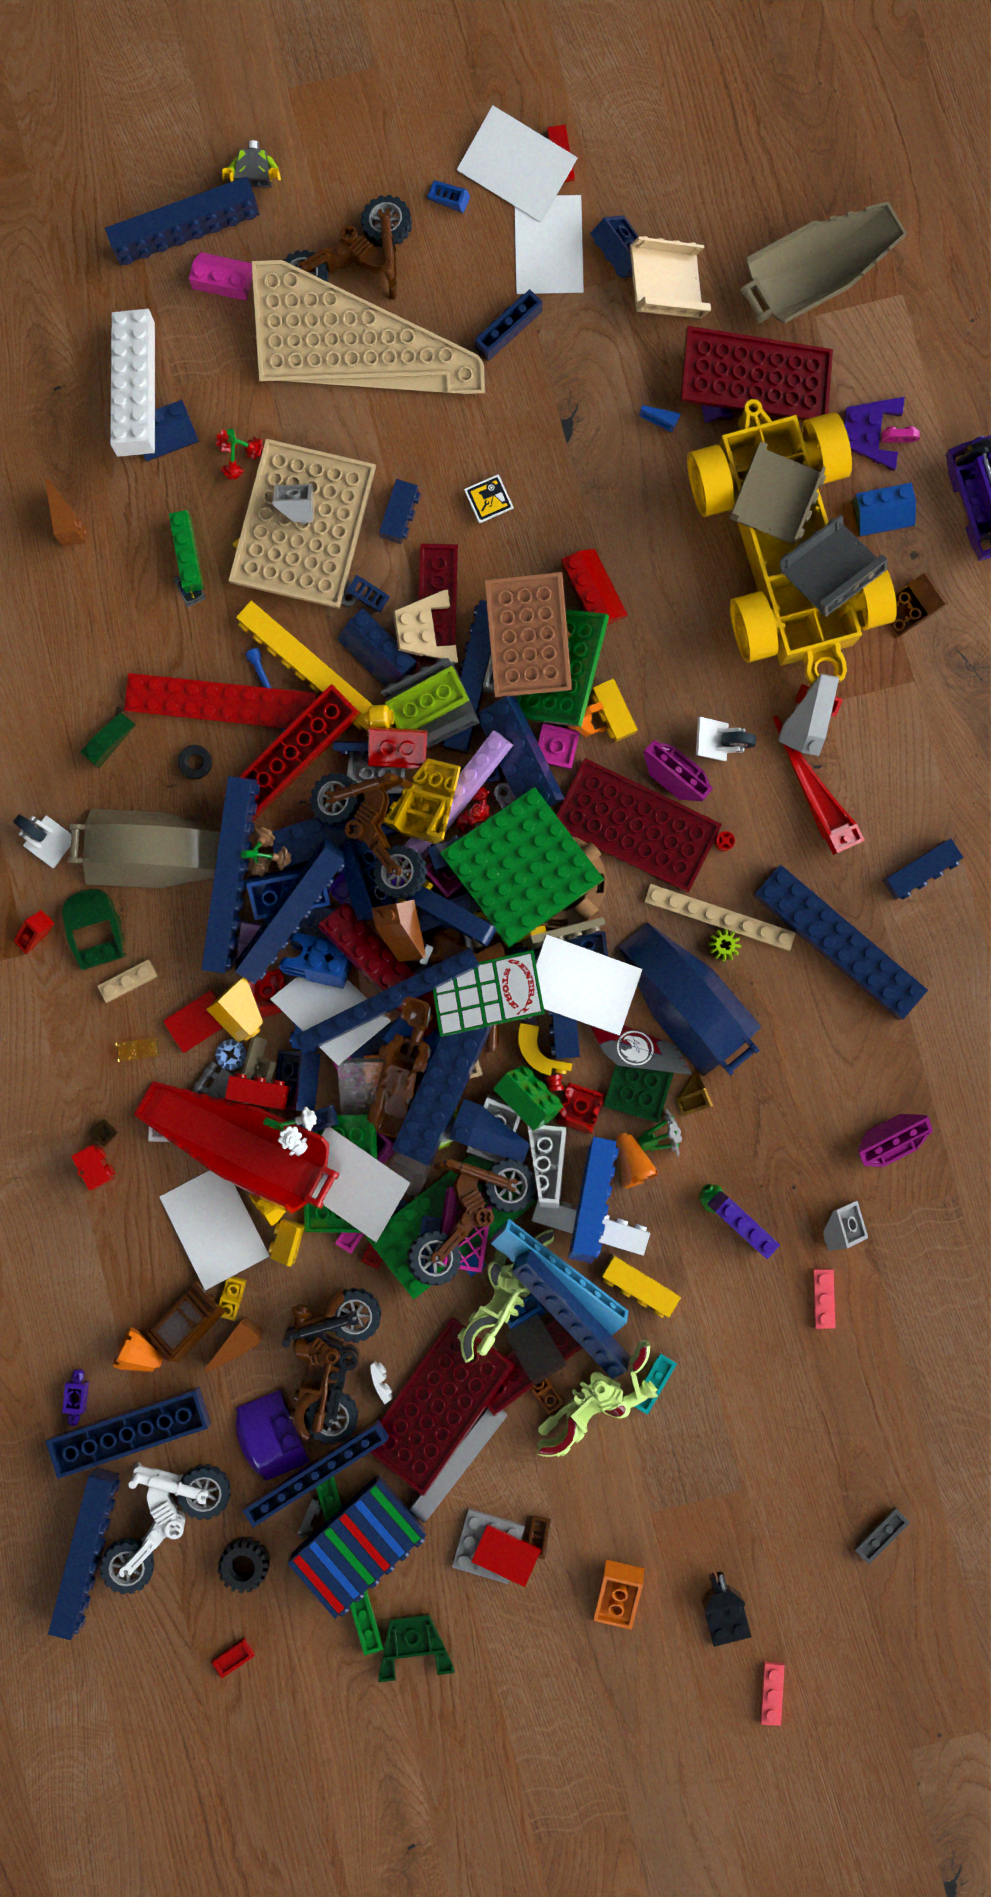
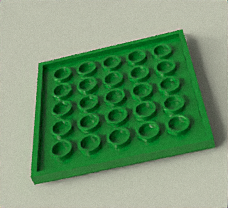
[440,787,604,948]

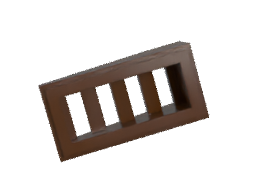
[527,1515,551,1560]

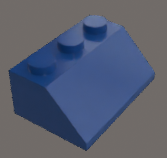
[852,482,916,537]

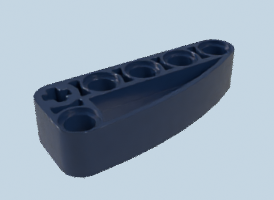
[405,886,497,948]

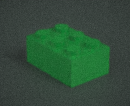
[493,1065,564,1131]

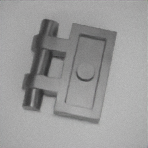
[192,1061,235,1100]

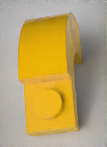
[518,1023,572,1076]

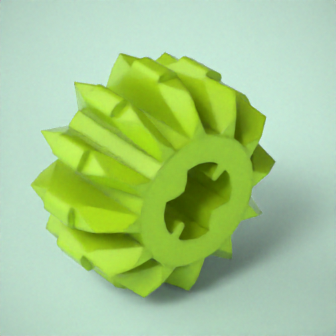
[708,929,741,962]

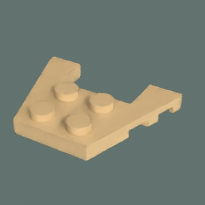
[393,590,458,664]

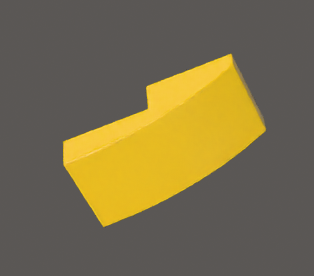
[219,1276,247,1321]

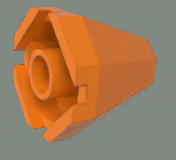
[113,1327,163,1372]

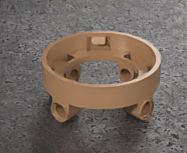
[540,836,606,929]

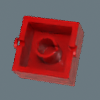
[71,1145,116,1191]

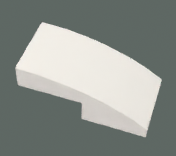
[370,1360,392,1404]

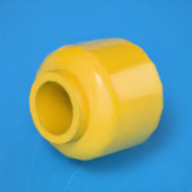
[365,705,394,728]

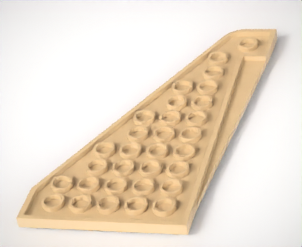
[252,260,485,394]

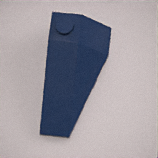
[449,1099,530,1163]

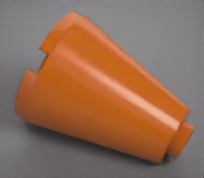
[616,1133,659,1189]

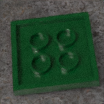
[603,1064,674,1123]

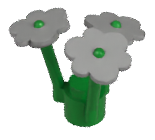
[638,1108,682,1156]

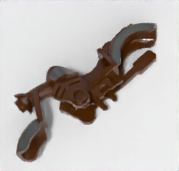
[367,997,434,1138]

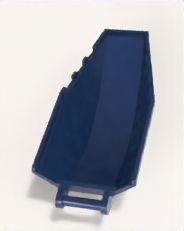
[619,922,761,1076]

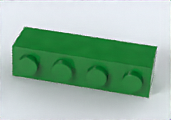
[168,510,204,593]

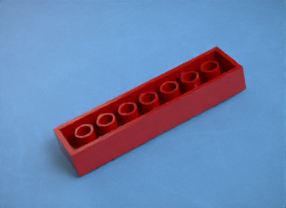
[223,684,362,821]

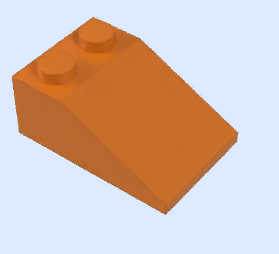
[593,1560,645,1630]

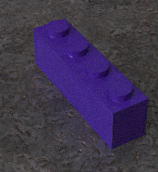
[707,1191,780,1259]

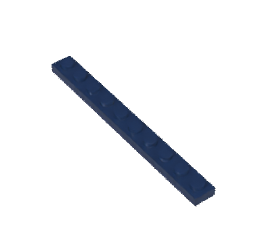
[294,948,480,1054]

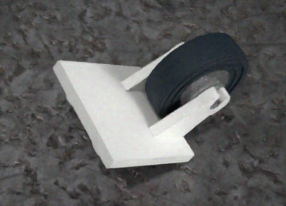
[696,717,756,761]
[13,814,71,868]

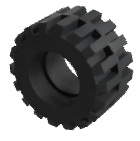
[218,1537,270,1593]

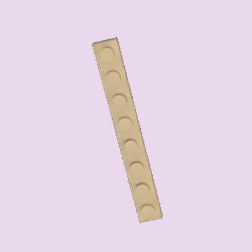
[644,884,796,951]

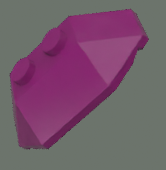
[643,740,713,802]
[857,1114,933,1167]

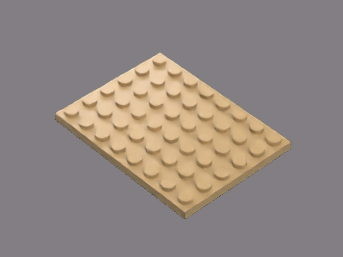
[229,439,376,609]

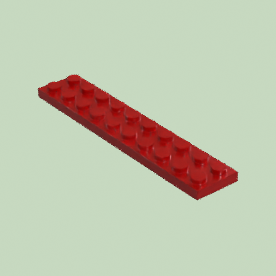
[124,673,317,729]

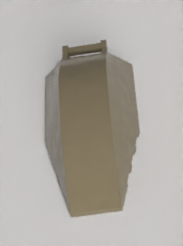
[740,202,907,324]
[67,809,221,888]

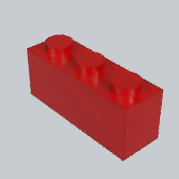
[225,1073,290,1110]

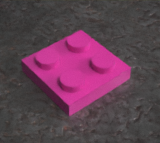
[538,724,580,770]

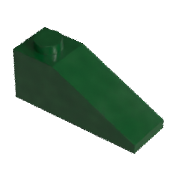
[80,713,136,768]

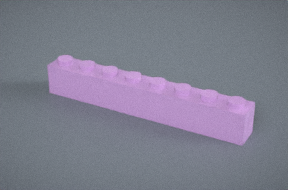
[404,731,513,860]

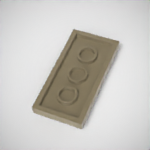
[522,917,605,950]

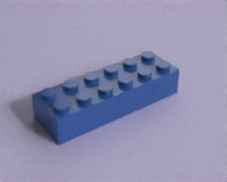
[568,1137,619,1263]

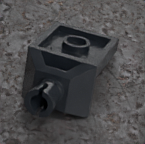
[702,1571,751,1647]

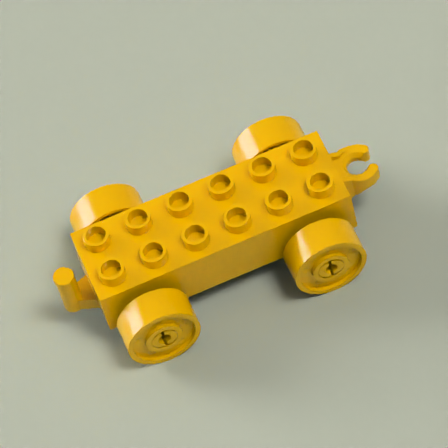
[687,399,897,685]

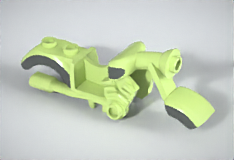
[457,1229,554,1363]

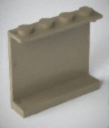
[729,441,826,545]

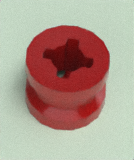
[715,831,735,852]
[543,1074,564,1092]

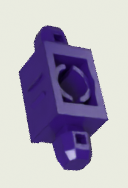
[62,1369,89,1426]

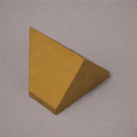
[676,1070,713,1116]

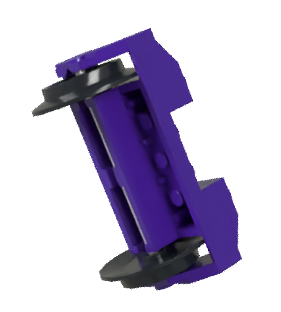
[945,435,991,562]

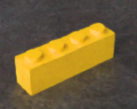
[601,1255,681,1318]

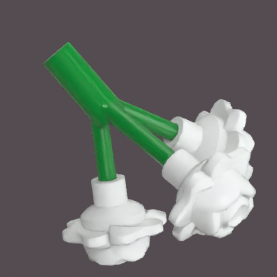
[263,1107,317,1156]

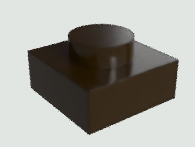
[90,1119,119,1147]

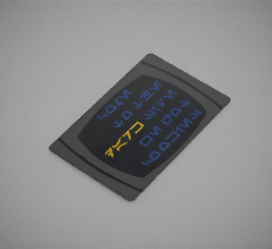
[173,575,206,607]

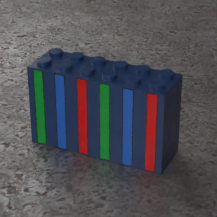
[288,1474,426,1619]

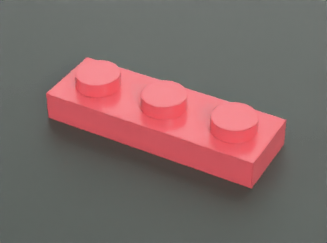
[813,1269,835,1329]
[760,1661,785,1726]

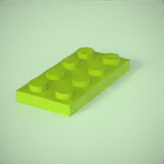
[385,666,470,730]

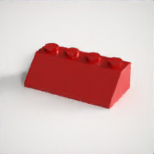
[561,548,628,626]

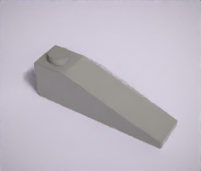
[778,673,839,756]

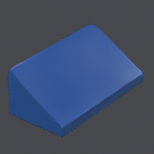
[507,1294,546,1332]

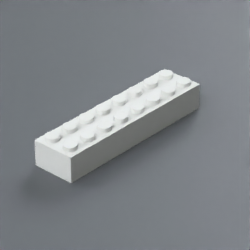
[111,309,155,457]

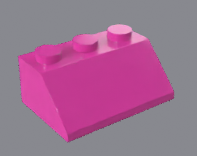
[189,252,253,301]

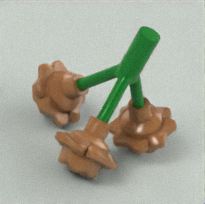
[241,827,291,876]

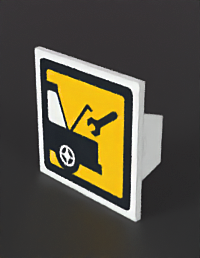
[464,474,514,524]

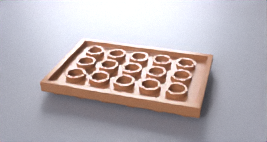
[485,572,572,697]

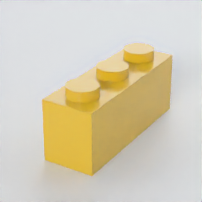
[590,678,637,743]

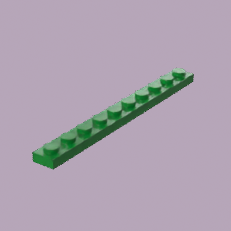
[309,1461,384,1656]

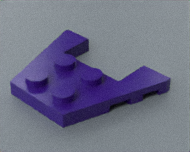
[844,397,905,471]

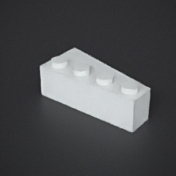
[527,1125,566,1209]

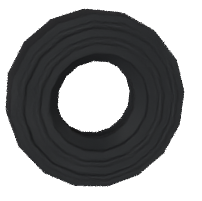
[178,745,212,779]

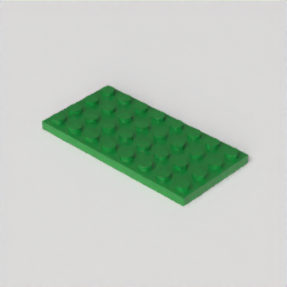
[366,1154,536,1300]

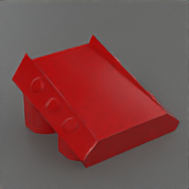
[247,968,286,1019]
[556,1083,605,1134]

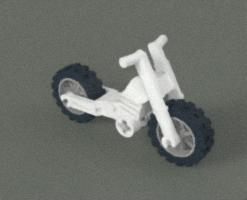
[100,1462,231,1594]

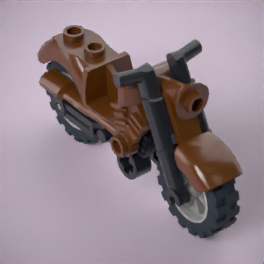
[282,1286,381,1445]

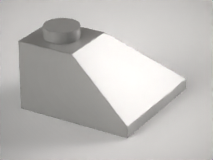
[272,484,314,524]
[823,1201,868,1251]

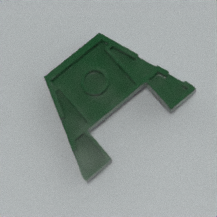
[378,1613,455,1683]

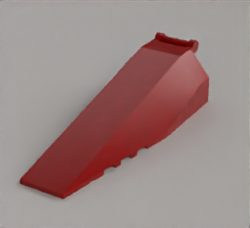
[133,1081,340,1214]

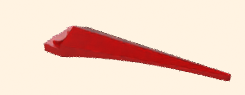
[773,715,865,855]

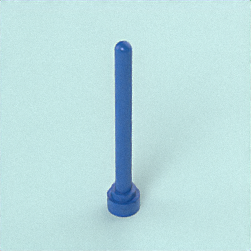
[245,648,286,733]

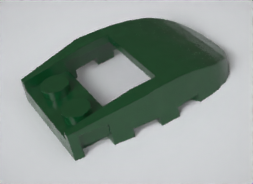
[62,889,127,971]

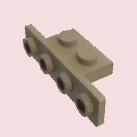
[232,1036,276,1105]

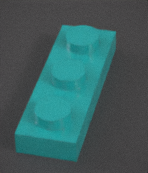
[634,1353,677,1415]

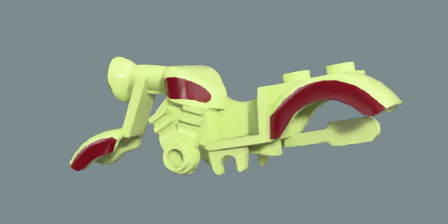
[536,1340,658,1457]

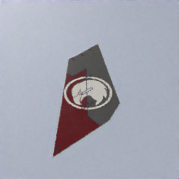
[590,1025,692,1075]

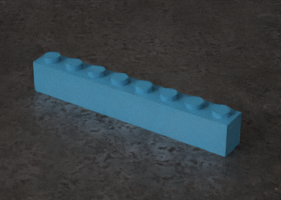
[491,1219,629,1336]

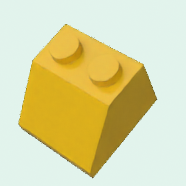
[269,1219,304,1267]

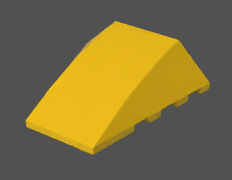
[382,758,461,844]

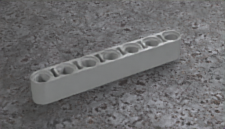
[409,1407,507,1522]

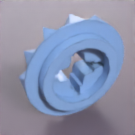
[215,1039,246,1070]

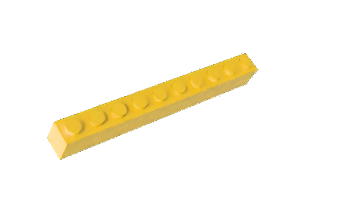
[236,600,395,738]

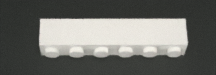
[531,1198,650,1256]

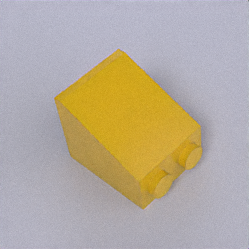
[206,977,263,1042]

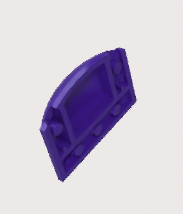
[235,1389,310,1481]

